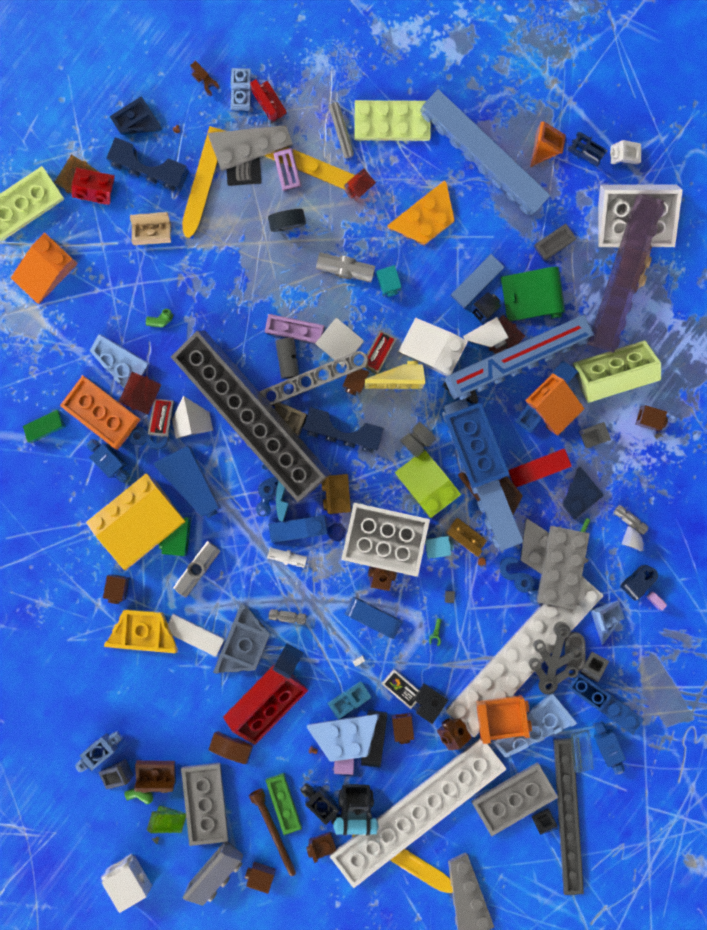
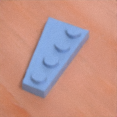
[493,693,577,758]

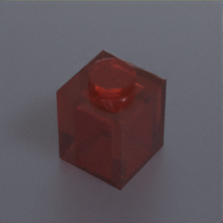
[344,168,376,201]

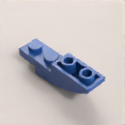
[515,360,578,433]
[568,673,644,735]

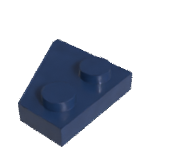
[109,96,162,135]
[561,467,604,520]

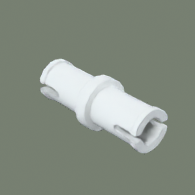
[267,547,307,568]

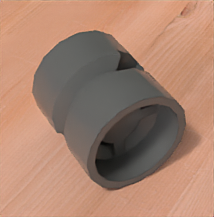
[400,422,436,458]

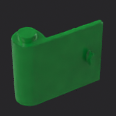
[501,267,565,322]

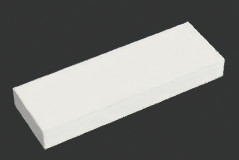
[168,614,225,657]

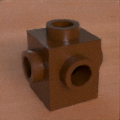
[368,566,397,591]
[437,718,472,750]

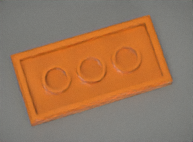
[60,375,141,450]

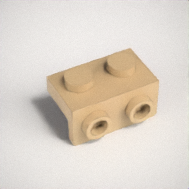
[130,212,171,245]

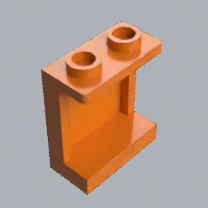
[525,373,585,436]
[476,695,532,744]

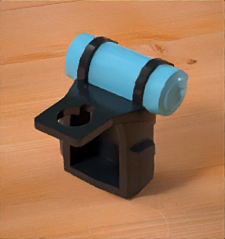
[334,784,379,836]

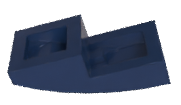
[272,643,303,679]

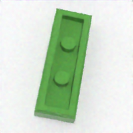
[265,773,302,835]

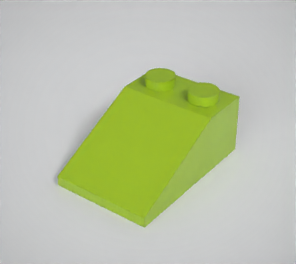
[394,449,461,518]

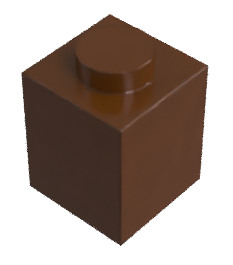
[343,369,369,396]
[635,405,668,431]
[103,574,130,604]
[392,713,414,744]
[244,862,276,894]

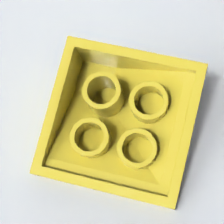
[365,361,425,389]

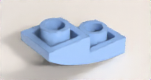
[231,68,251,111]

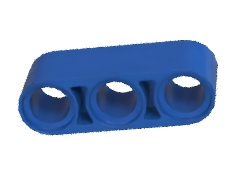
[345,596,403,639]

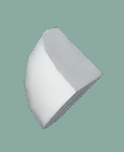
[622,526,644,551]

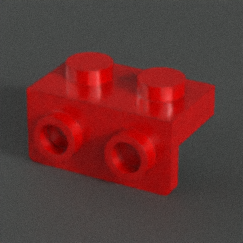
[71,167,115,205]

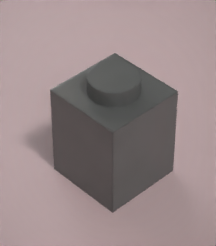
[581,652,609,683]

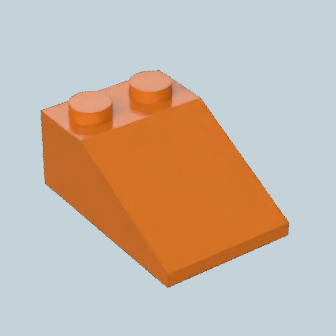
[11,232,78,304]

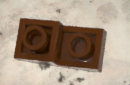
[209,731,253,765]

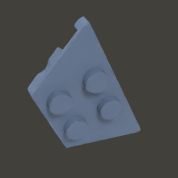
[213,603,270,674]

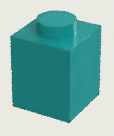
[376,265,402,297]

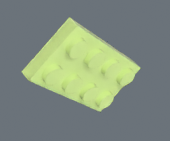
[355,100,431,141]
[0,166,65,241]

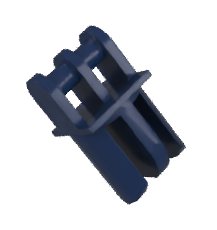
[568,132,608,167]

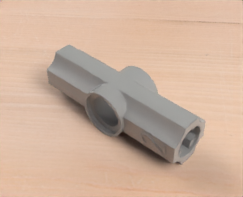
[316,252,375,283]
[173,541,221,598]

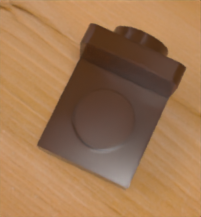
[306,831,337,863]

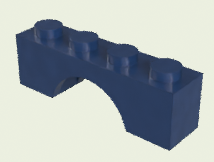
[106,137,189,192]
[304,407,384,453]

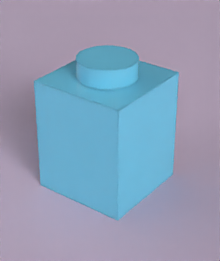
[425,535,454,559]

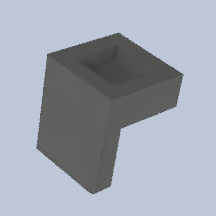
[579,422,611,448]

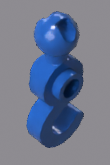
[127,426,169,449]
[256,464,279,517]
[499,557,541,605]

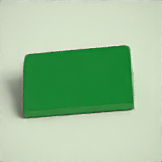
[23,410,66,443]

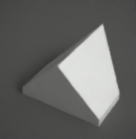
[172,396,213,439]

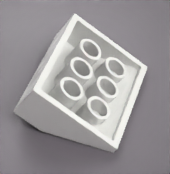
[598,185,683,247]
[341,503,430,577]

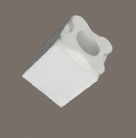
[101,854,152,913]

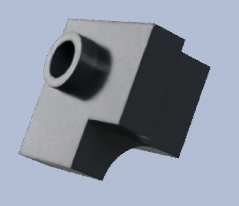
[413,683,449,724]

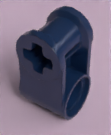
[620,565,658,601]

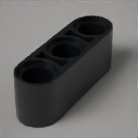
[361,710,387,768]

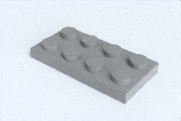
[536,526,590,610]
[472,762,558,836]
[181,763,229,846]

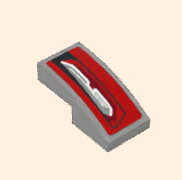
[362,330,397,374]
[148,399,174,437]

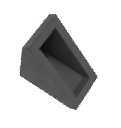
[98,759,134,789]

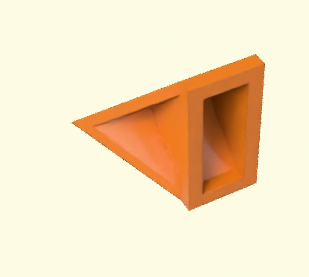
[530,121,566,167]

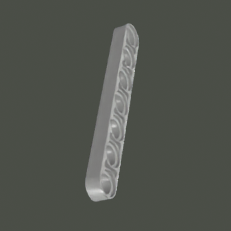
[259,351,369,406]

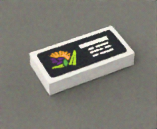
[381,669,418,709]

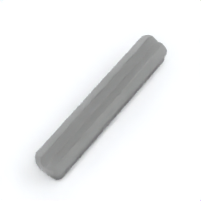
[329,102,354,159]

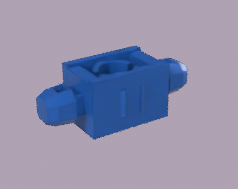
[87,439,130,483]
[594,721,626,775]

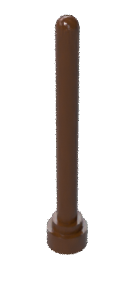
[249,788,296,876]

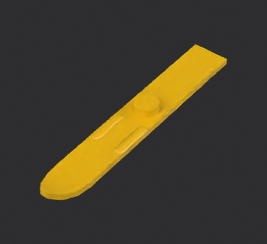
[182,126,225,238]
[265,147,360,193]
[352,835,453,893]

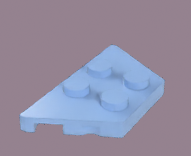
[307,714,379,762]

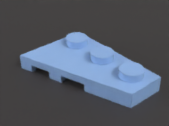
[90,334,150,397]

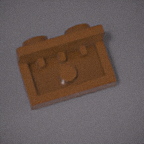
[134,760,176,793]

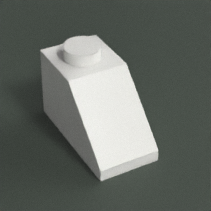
[463,317,508,349]

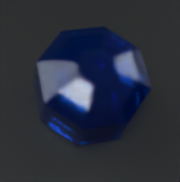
[328,523,346,542]

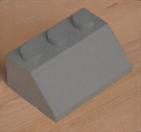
[182,842,243,906]

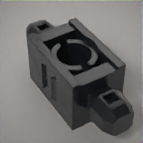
[300,783,341,825]

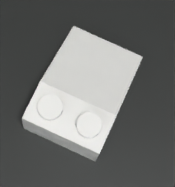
[398,318,468,377]

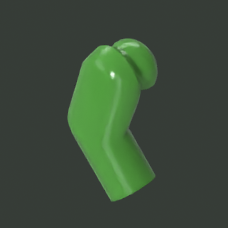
[146,309,173,328]
[124,788,153,804]

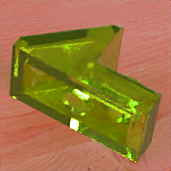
[146,806,186,833]

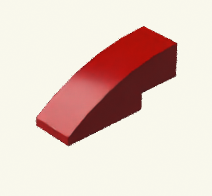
[508,448,572,487]

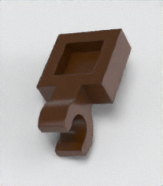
[190,60,220,96]

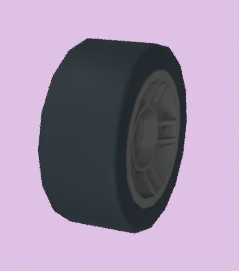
[268,209,306,232]

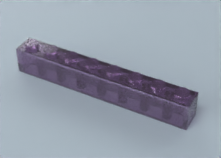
[587,194,665,352]

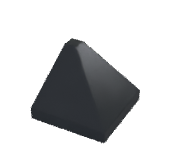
[532,808,558,835]

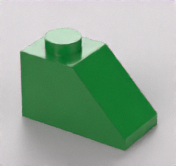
[159,517,191,556]

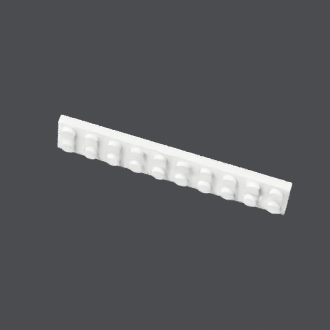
[445,576,603,737]
[330,738,506,888]

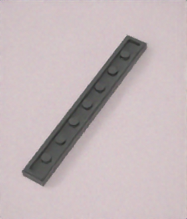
[553,738,584,895]

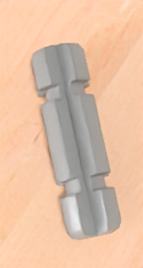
[614,505,649,535]
[269,609,306,625]

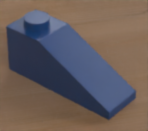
[268,515,328,543]

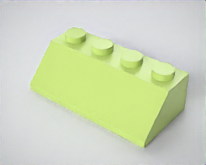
[573,340,661,403]

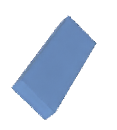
[450,254,504,308]

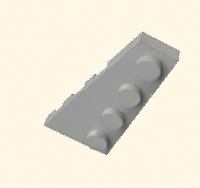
[208,125,293,171]
[448,853,494,930]

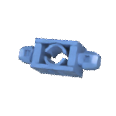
[75,731,123,772]

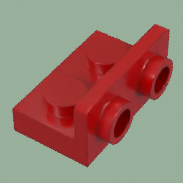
[250,79,287,123]

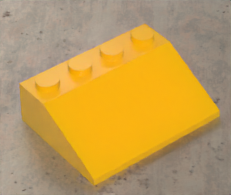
[86,473,185,571]

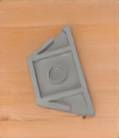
[520,518,589,574]

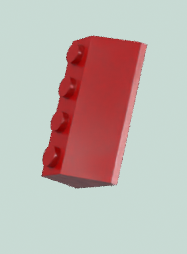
[223,664,308,745]

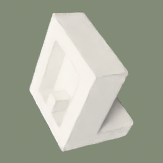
[610,140,641,164]

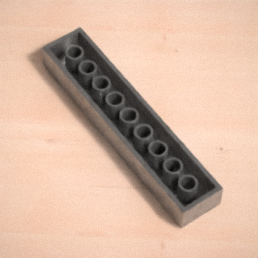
[171,331,331,502]

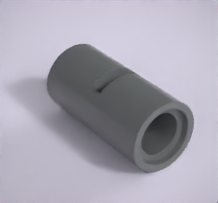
[275,338,300,379]

